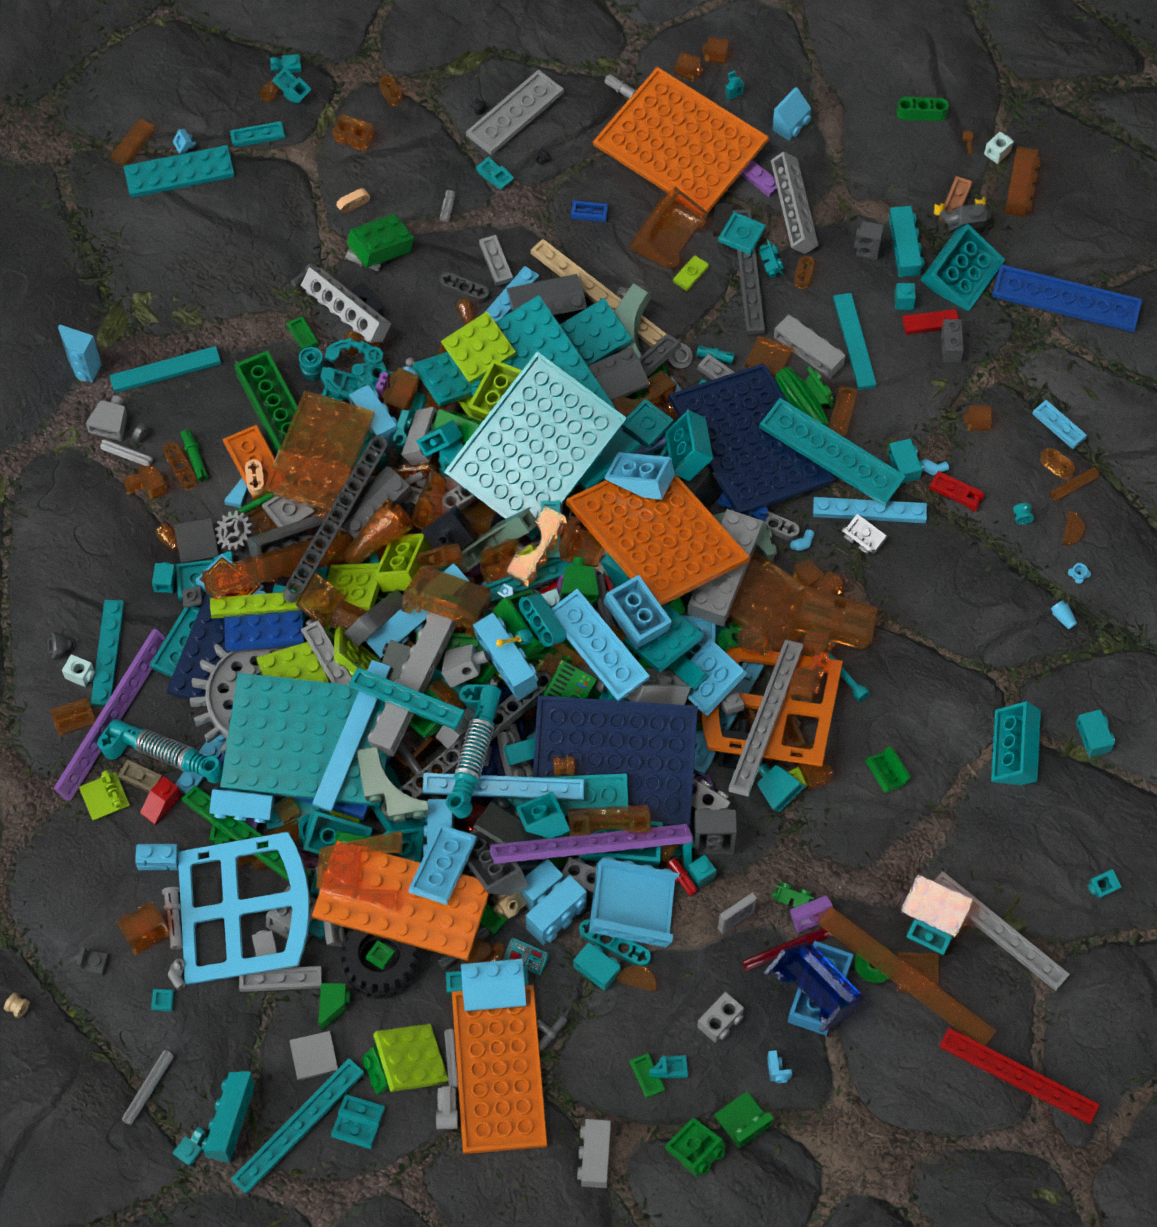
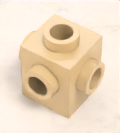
[490,891,527,919]

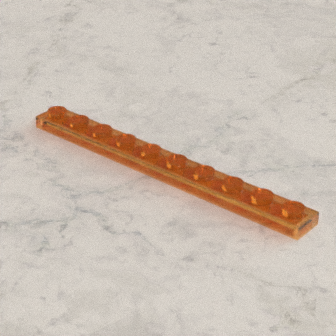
[818,906,996,1046]

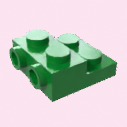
[664,1117,726,1178]

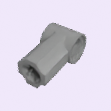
[436,1087,458,1129]

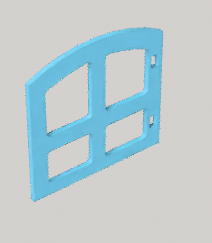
[178,832,310,985]

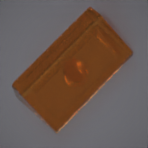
[428,678,466,710]

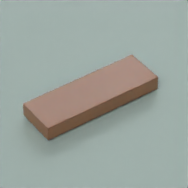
[939,176,973,223]

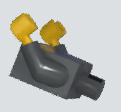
[934,197,991,232]

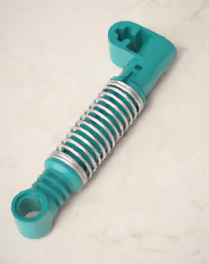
[446,684,501,819]
[97,719,223,783]

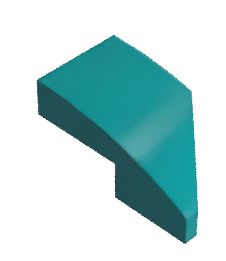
[649,1055,688,1078]

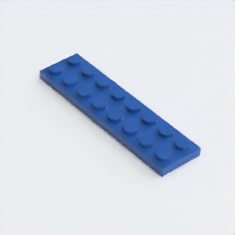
[992,264,1142,332]

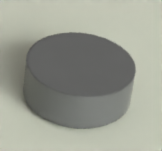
[132,422,149,442]

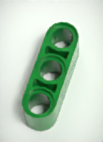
[896,97,949,121]

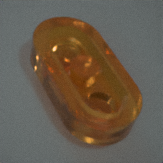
[1040,448,1075,479]

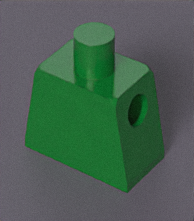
[559,557,599,604]

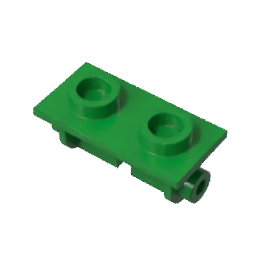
[772,882,815,907]

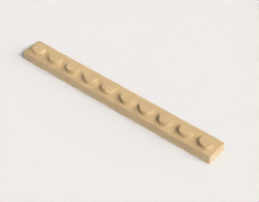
[531,239,666,347]

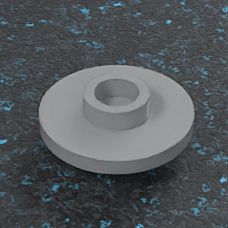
[668,343,692,369]

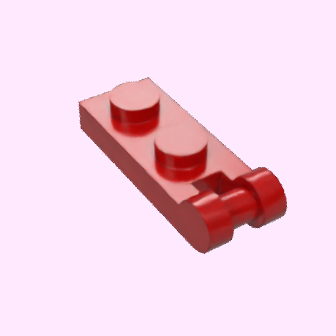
[929,471,985,511]

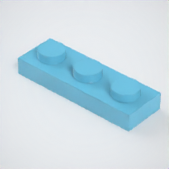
[1033,400,1087,449]

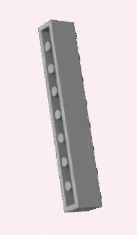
[368,605,459,757]

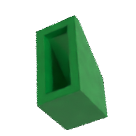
[318,983,350,1029]

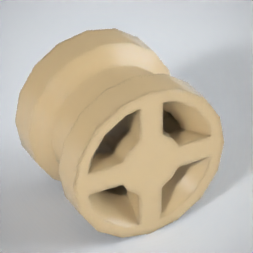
[4,992,30,1018]

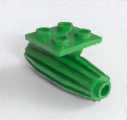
[775,366,834,427]

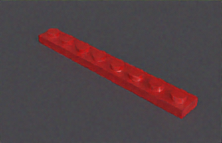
[939,1028,1100,1125]

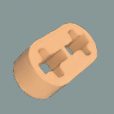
[337,188,370,214]
[245,460,265,495]

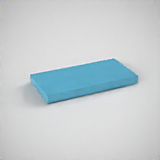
[409,824,477,905]

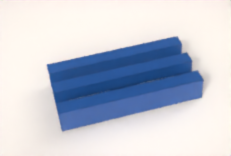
[571,200,608,222]

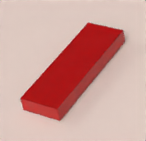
[902,309,959,334]

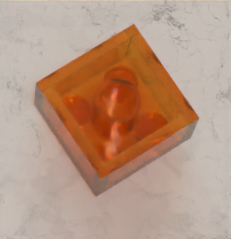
[382,367,420,413]
[117,902,169,956]

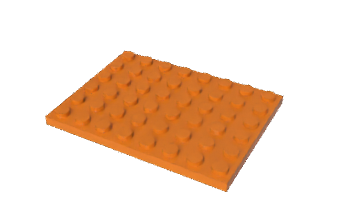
[593,67,769,217]
[566,455,750,606]

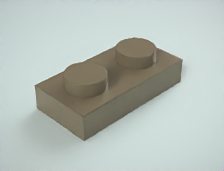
[118,760,162,793]

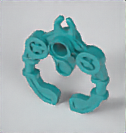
[320,337,399,401]

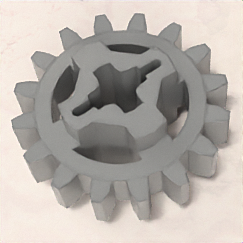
[215,511,255,552]

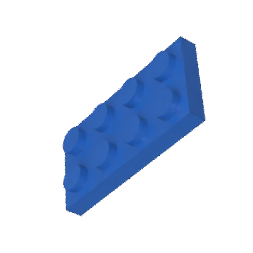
[224,611,304,652]

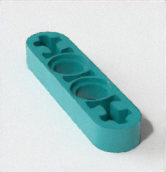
[579,920,651,968]

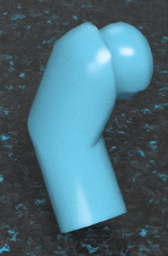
[922,459,949,476]
[790,530,815,551]

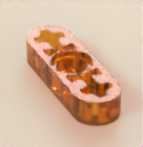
[163,442,197,490]

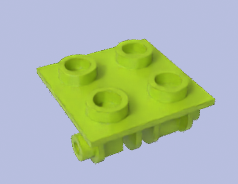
[79,770,130,821]

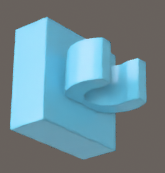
[173,129,196,154]

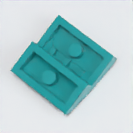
[331,1094,385,1149]

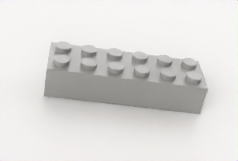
[687,509,763,627]

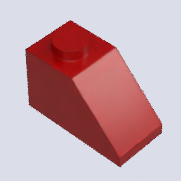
[140,776,181,825]

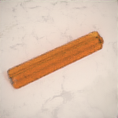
[1050,467,1099,501]

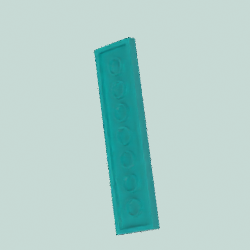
[759,398,906,506]

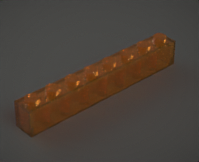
[202,530,353,599]

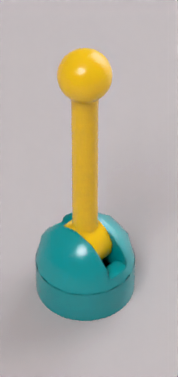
[496,629,532,647]

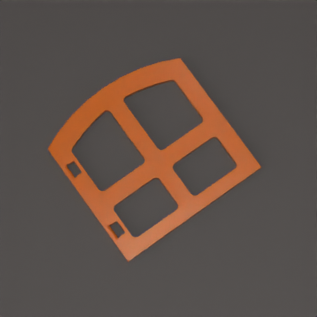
[702,647,843,766]

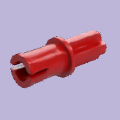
[666,858,698,896]

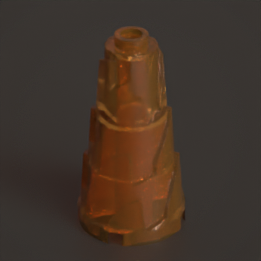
[344,499,413,564]

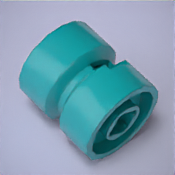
[299,347,324,381]

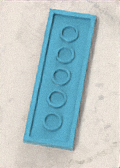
[551,589,650,702]

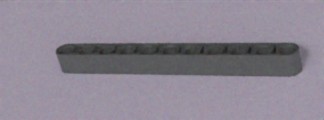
[283,436,387,603]
[382,672,551,821]

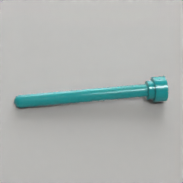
[805,630,870,702]

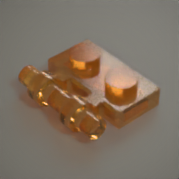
[539,642,587,677]

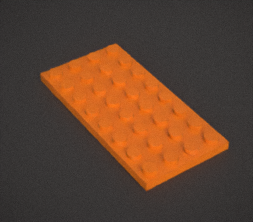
[312,840,489,961]
[452,985,547,1154]

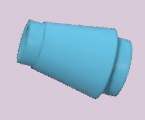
[1051,600,1077,630]

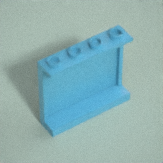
[589,857,679,948]

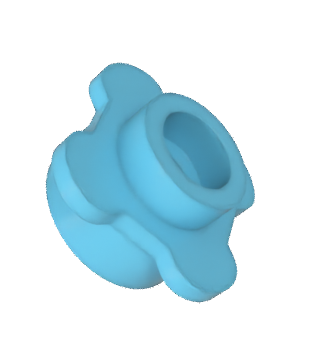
[1068,563,1091,584]

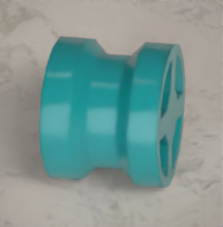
[1013,503,1034,525]

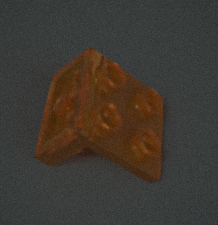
[559,516,604,568]
[480,538,524,584]

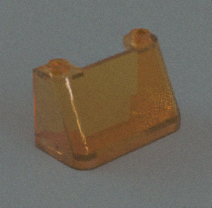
[629,187,709,268]
[412,470,496,536]
[401,565,492,638]

